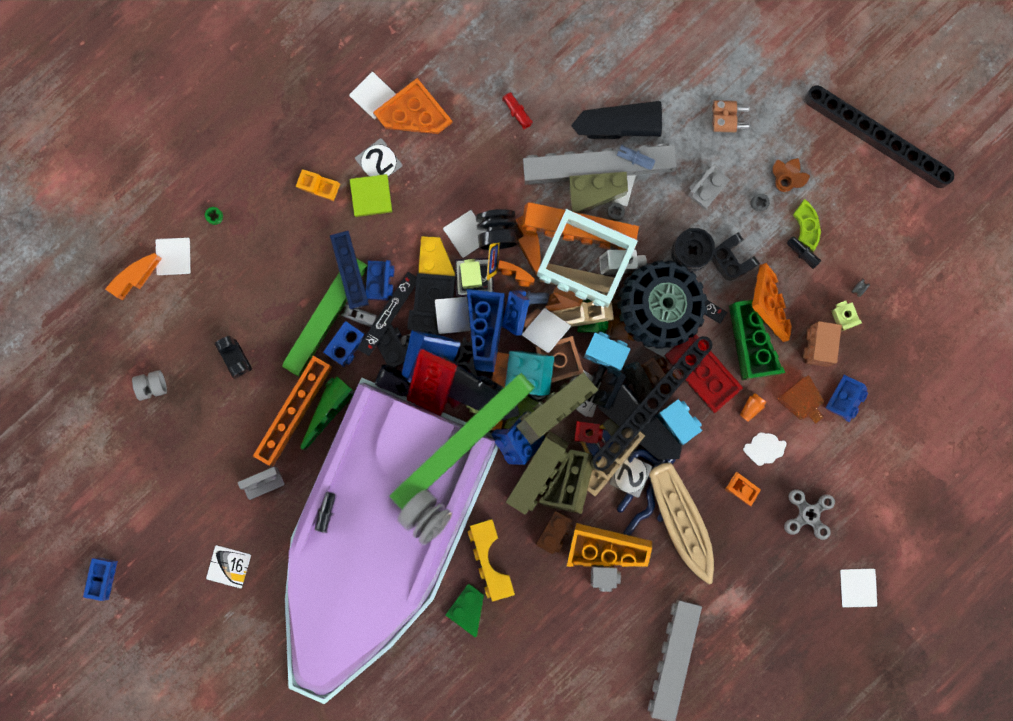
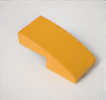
[295,169,340,201]

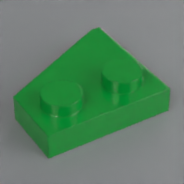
[445,583,484,638]

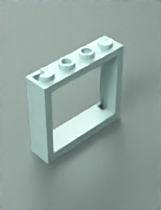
[537,209,638,308]

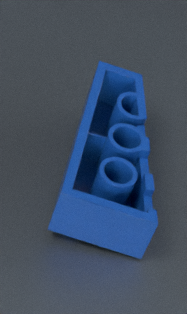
[467,289,505,372]

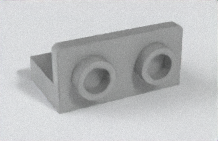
[688,163,730,210]
[238,467,284,500]

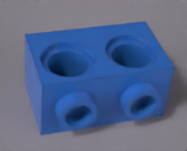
[323,321,366,367]
[83,557,118,601]

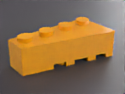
[566,523,652,567]

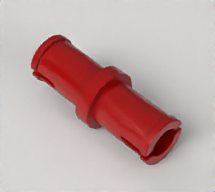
[502,92,533,129]

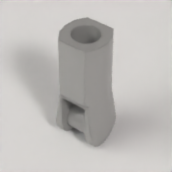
[341,304,377,327]

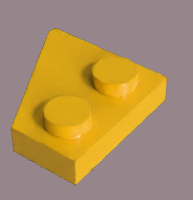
[419,236,455,276]

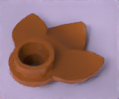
[773,158,810,192]

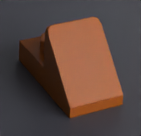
[725,472,761,506]

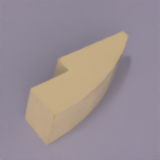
[551,301,614,327]

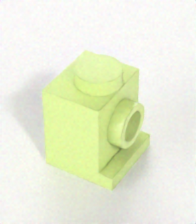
[831,301,862,331]

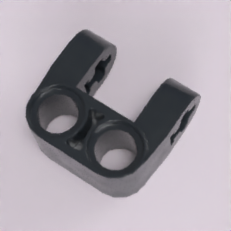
[712,232,760,281]
[214,336,252,379]

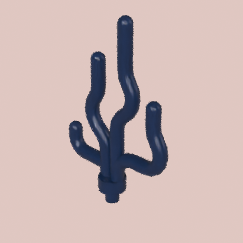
[617,449,676,536]

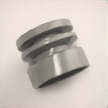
[397,489,452,545]

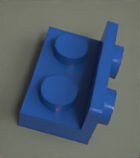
[366,260,395,301]
[502,290,530,336]
[826,375,868,422]

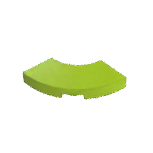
[793,199,821,252]

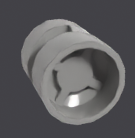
[132,370,167,401]

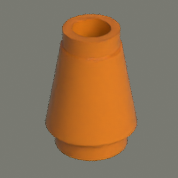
[740,393,767,422]

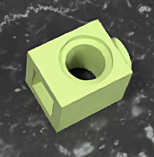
[460,259,482,289]

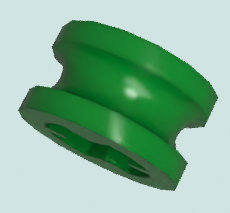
[205,207,223,225]

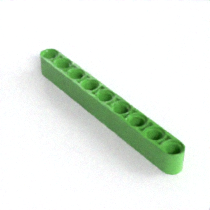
[389,373,535,510]

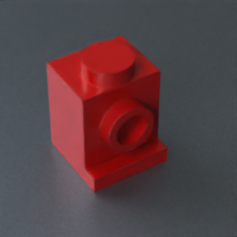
[575,421,603,444]

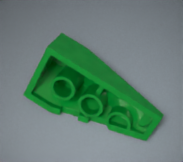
[300,377,355,450]

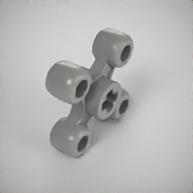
[784,489,835,540]

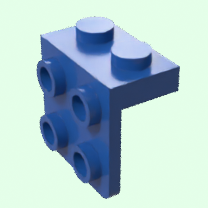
[491,412,545,465]

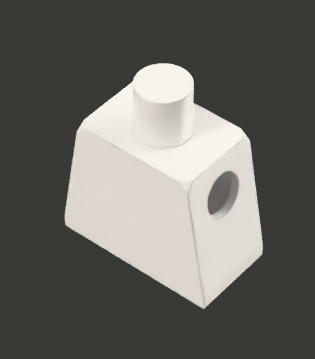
[599,250,647,275]

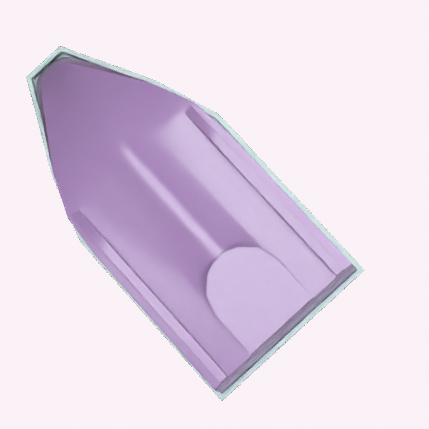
[285,377,499,704]

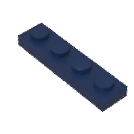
[330,231,369,310]

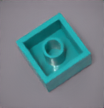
[505,351,554,396]

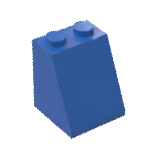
[402,330,460,382]

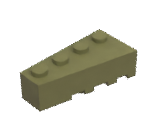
[516,372,598,444]
[506,431,569,515]

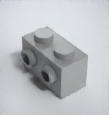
[591,565,621,592]

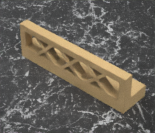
[539,263,616,298]

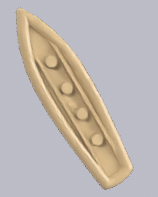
[649,463,714,584]

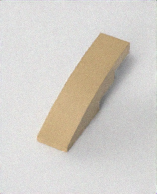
[587,428,645,497]

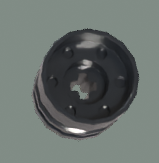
[475,209,518,250]
[671,228,715,272]

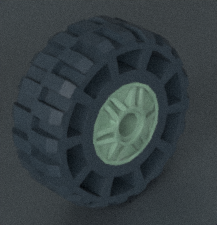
[618,260,707,349]

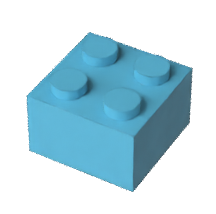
[583,332,630,372]
[656,399,702,445]

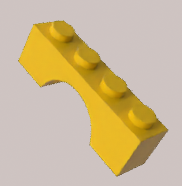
[468,519,515,602]

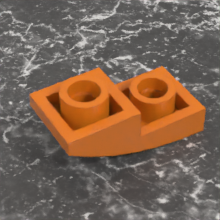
[498,260,535,287]

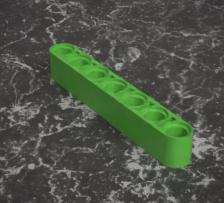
[282,259,368,377]

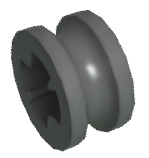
[751,194,770,212]
[608,203,625,221]
[851,279,870,297]

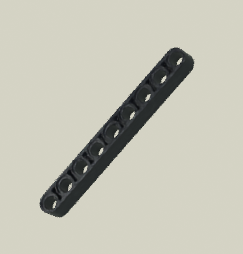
[805,85,954,188]
[591,336,713,471]

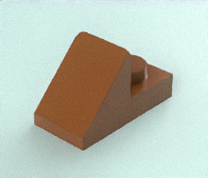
[545,285,583,312]

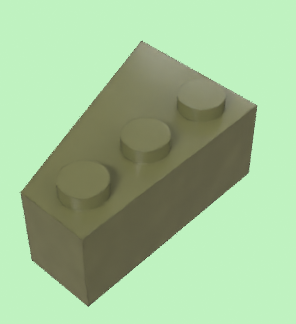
[569,172,628,213]
[539,450,593,514]

